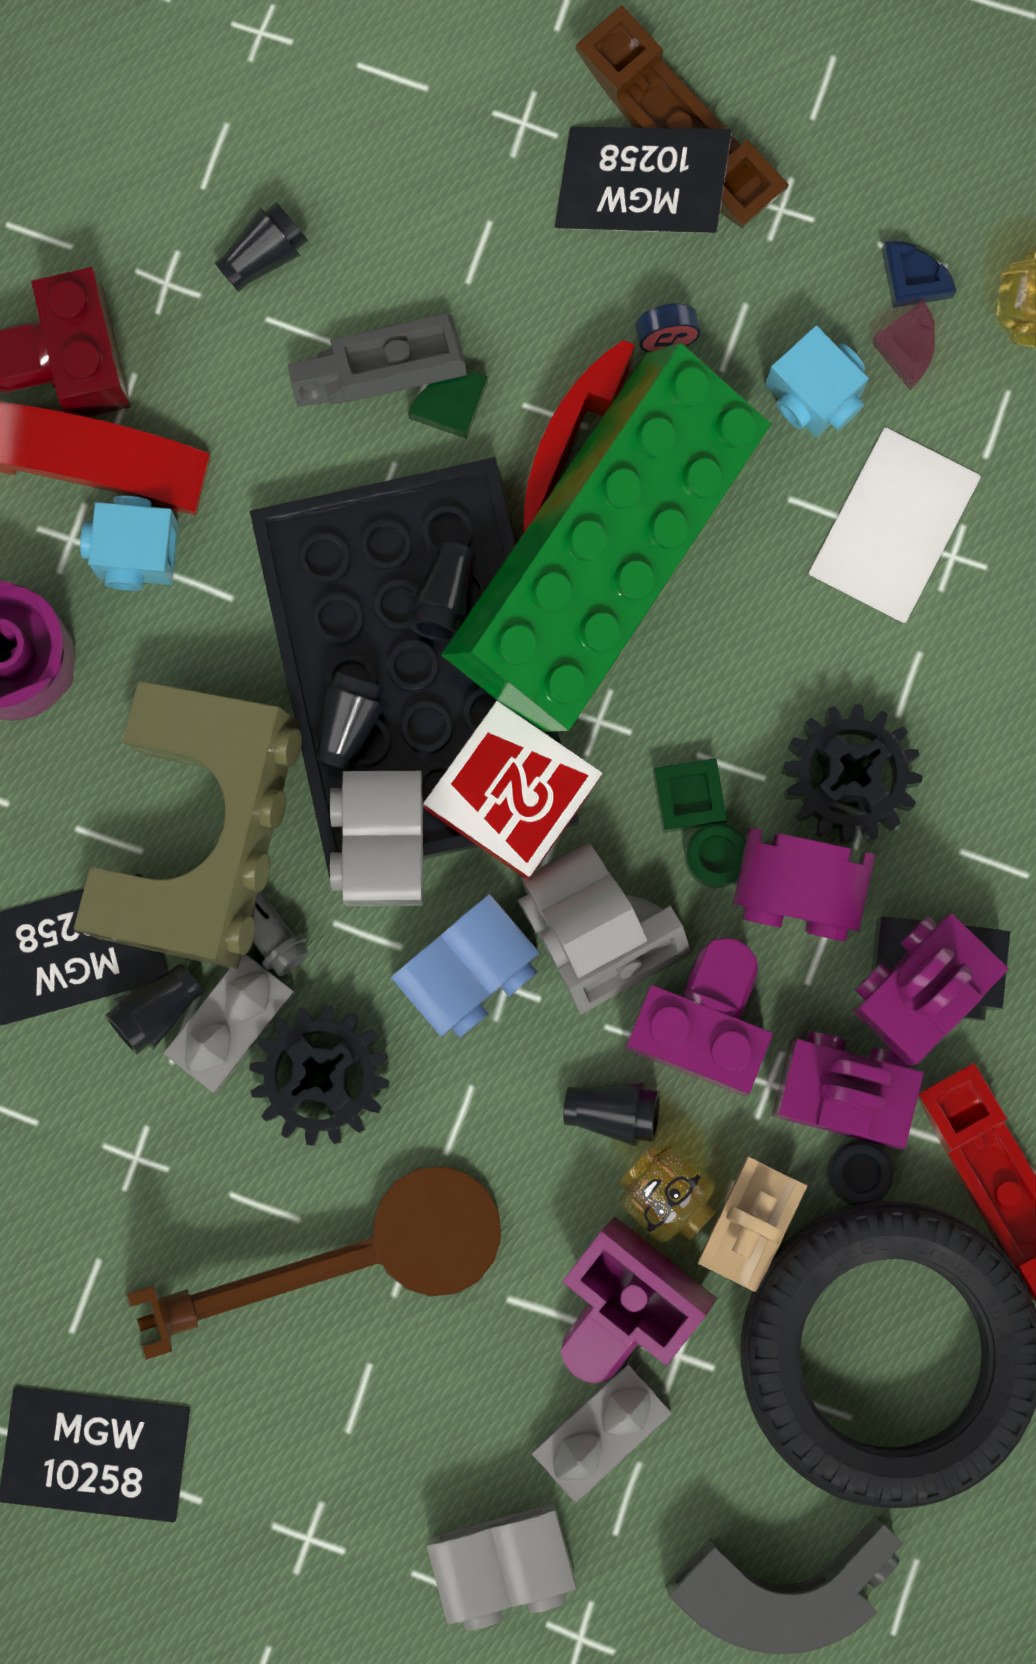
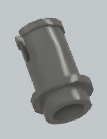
[252,892,310,977]

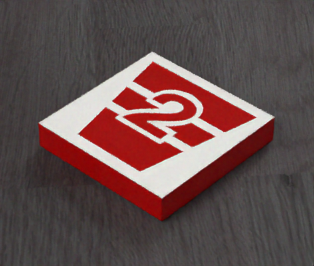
[423,701,603,881]

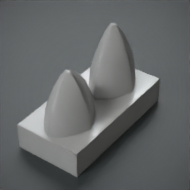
[558,895,691,1015]
[163,954,295,1094]
[531,1363,672,1504]

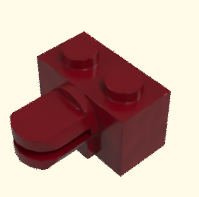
[0,266,131,417]

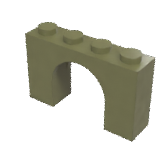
[74,681,302,969]

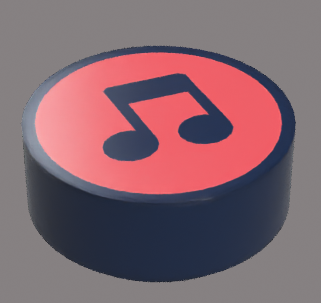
[635,303,701,352]

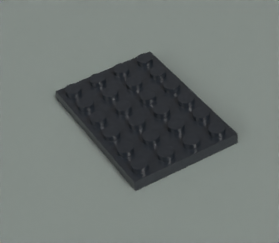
[249,457,579,878]

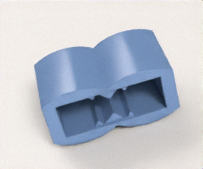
[391,894,540,1039]

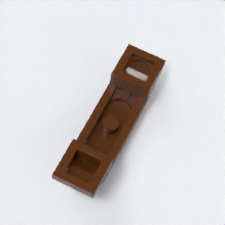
[576,5,789,229]

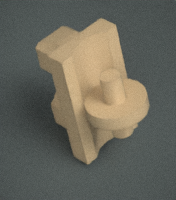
[696,1157,807,1292]

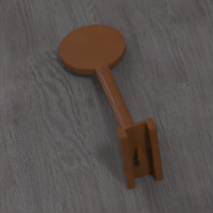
[125,1166,501,1360]

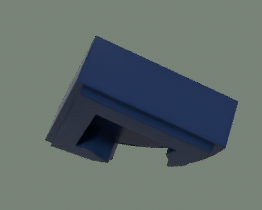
[882,241,957,308]

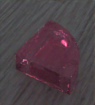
[872,301,935,390]

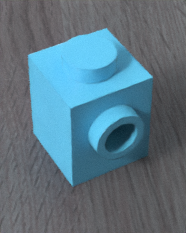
[765,325,869,438]
[80,496,179,591]

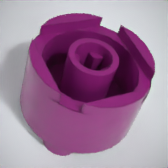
[0,581,75,721]
[733,828,876,942]

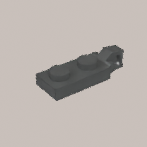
[288,313,467,407]

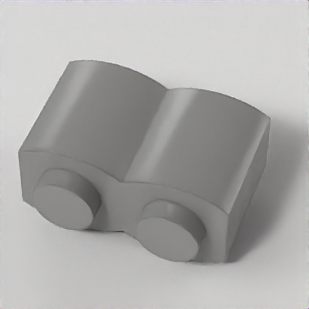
[330,771,423,906]
[518,842,647,978]
[426,1503,576,1631]

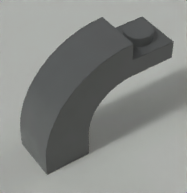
[665,1516,904,1654]

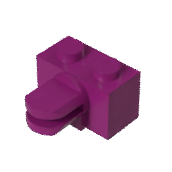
[851,913,1009,1065]
[624,938,773,1096]
[772,1031,924,1149]
[561,1216,717,1383]

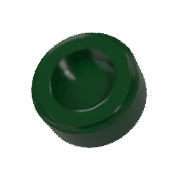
[685,823,746,888]

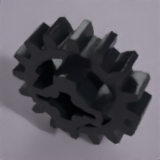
[781,704,923,845]
[249,1005,390,1146]

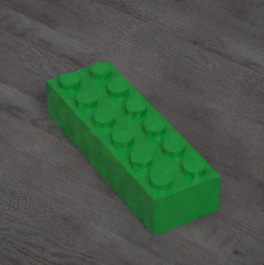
[441,342,772,732]

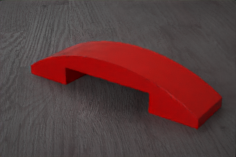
[523,340,635,532]
[0,402,211,515]
[918,1063,1036,1303]

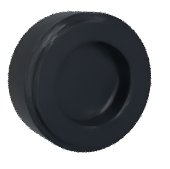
[826,1141,894,1205]

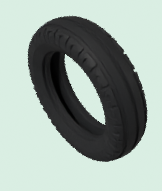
[740,1201,1036,1508]

